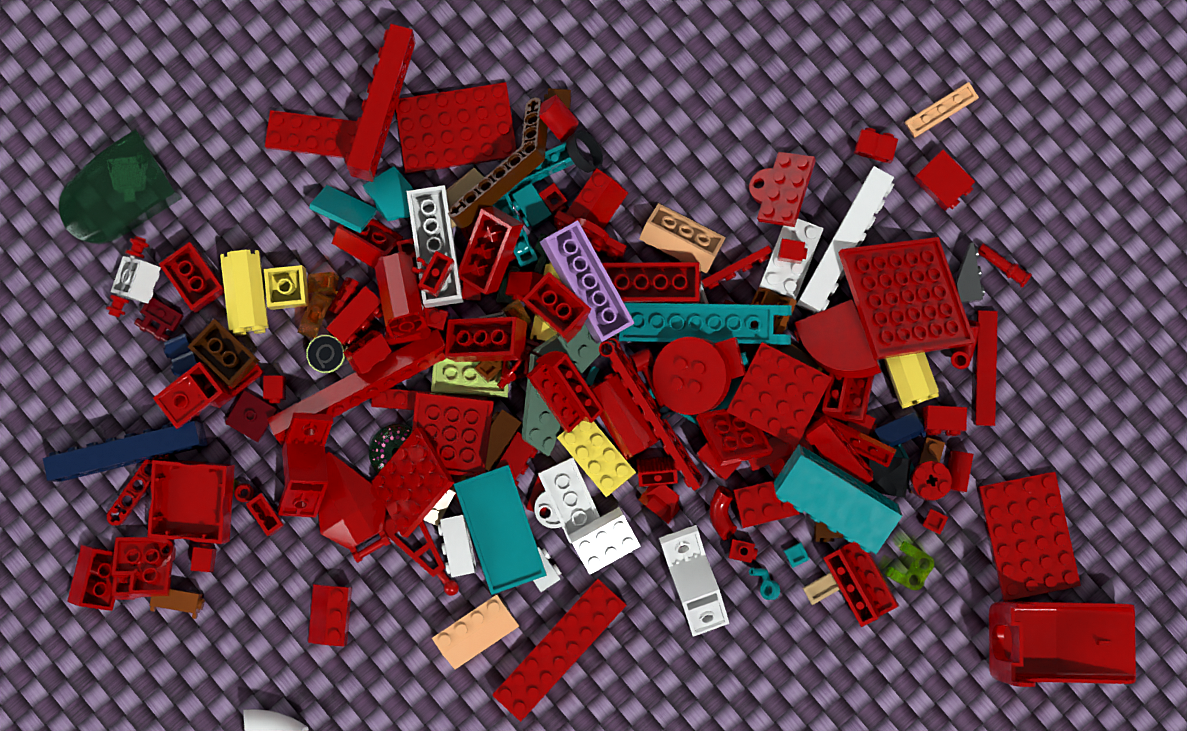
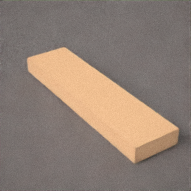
[904,82,979,139]

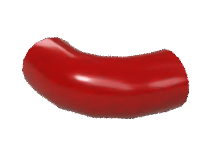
[951,319,980,369]
[709,486,737,540]

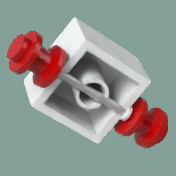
[106,236,161,318]

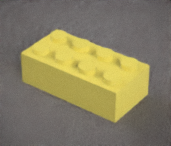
[557,420,636,498]

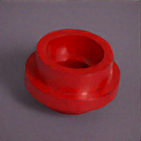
[234,483,254,502]

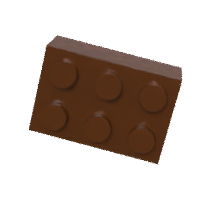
[187,319,260,388]

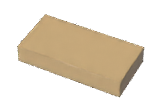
[802,572,840,605]

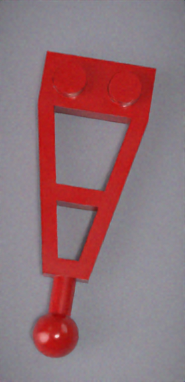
[385,514,459,596]

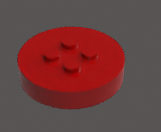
[653,337,731,415]

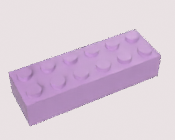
[540,220,634,344]

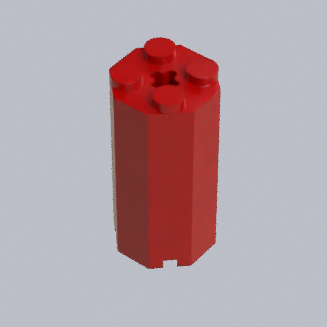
[375,251,427,340]
[589,372,661,460]

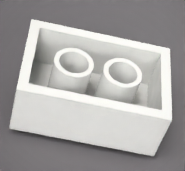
[568,507,641,574]
[438,515,478,577]

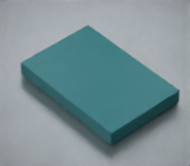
[309,185,377,233]

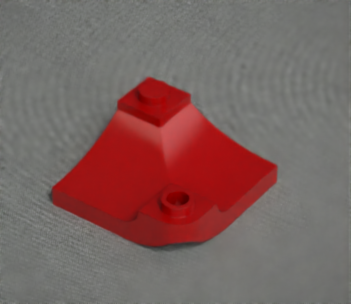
[111,537,176,600]

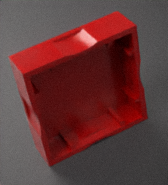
[147,459,235,544]

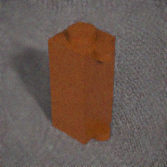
[149,588,205,619]

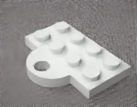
[534,457,600,544]

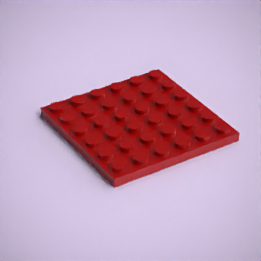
[838,237,975,360]

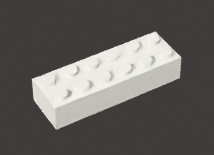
[407,185,463,308]

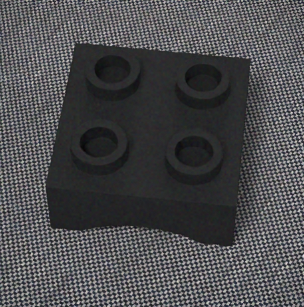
[866,457,912,498]

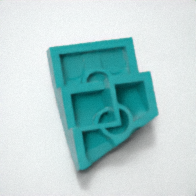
[363,166,414,222]

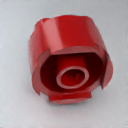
[909,461,952,501]

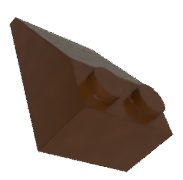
[485,409,523,471]

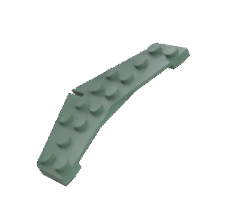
[522,323,619,456]

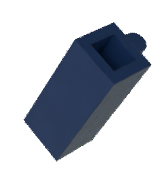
[872,412,926,448]

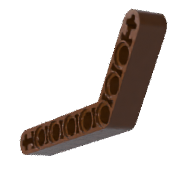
[448,97,548,228]

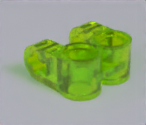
[884,541,934,590]

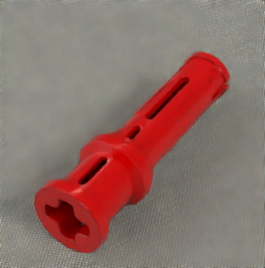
[978,243,1032,288]

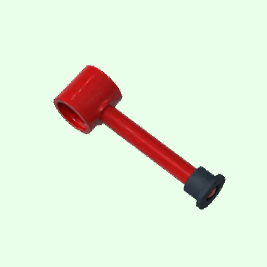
[629,348,675,420]

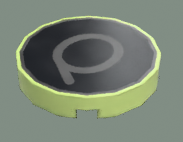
[307,335,345,373]

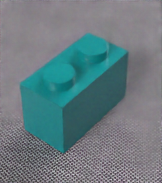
[511,183,552,230]

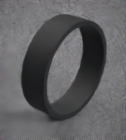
[566,130,603,173]

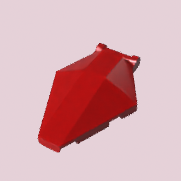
[318,452,391,563]

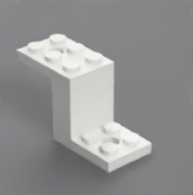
[659,525,730,636]

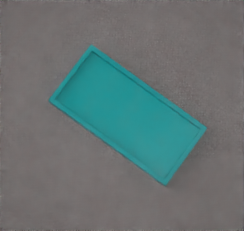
[454,465,547,595]

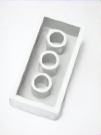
[759,219,824,300]

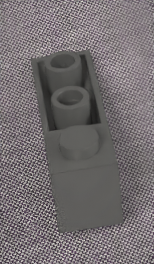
[955,242,985,304]

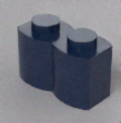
[163,333,200,377]

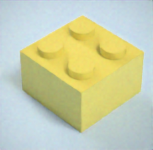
[264,265,309,310]

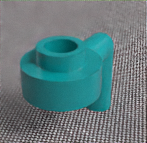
[749,568,780,600]

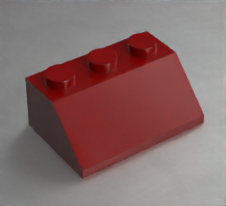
[566,168,628,230]
[332,219,404,269]
[522,272,591,343]
[67,545,115,611]
[308,584,352,647]

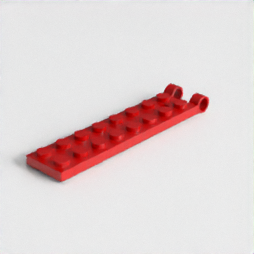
[599,337,705,491]

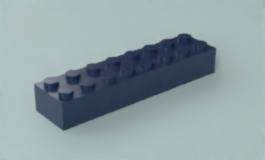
[43,419,208,482]

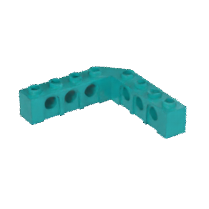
[492,143,574,270]

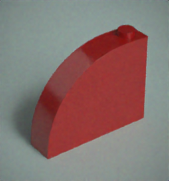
[794,299,881,378]

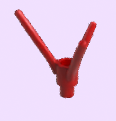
[497,350,530,389]

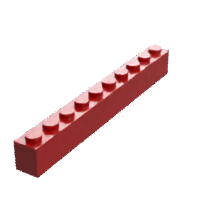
[267,329,446,445]

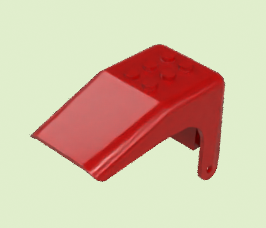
[989,601,1136,687]

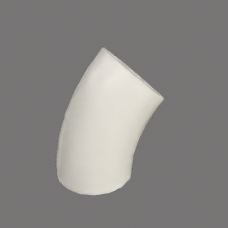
[243,709,309,731]

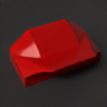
[638,485,680,524]

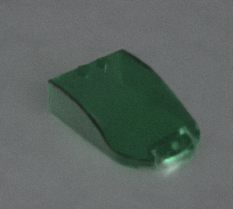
[59,129,182,244]

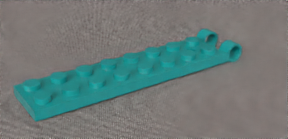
[619,303,792,345]

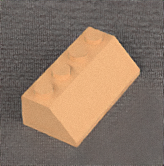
[639,203,726,274]
[432,594,519,669]

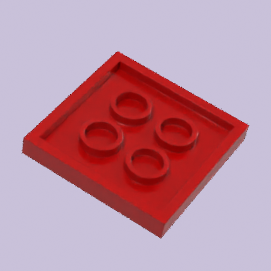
[696,408,773,466]

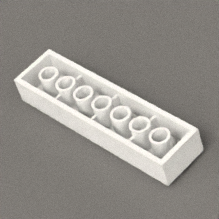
[796,166,894,315]

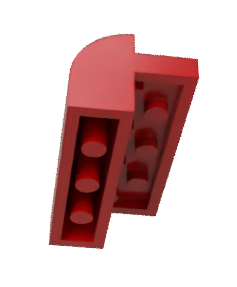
[526,351,604,433]
[822,373,874,423]
[823,541,899,627]

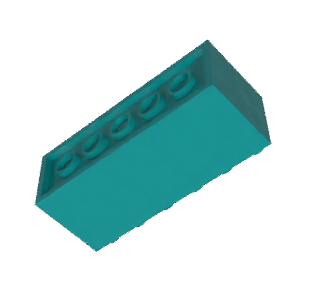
[774,444,902,554]

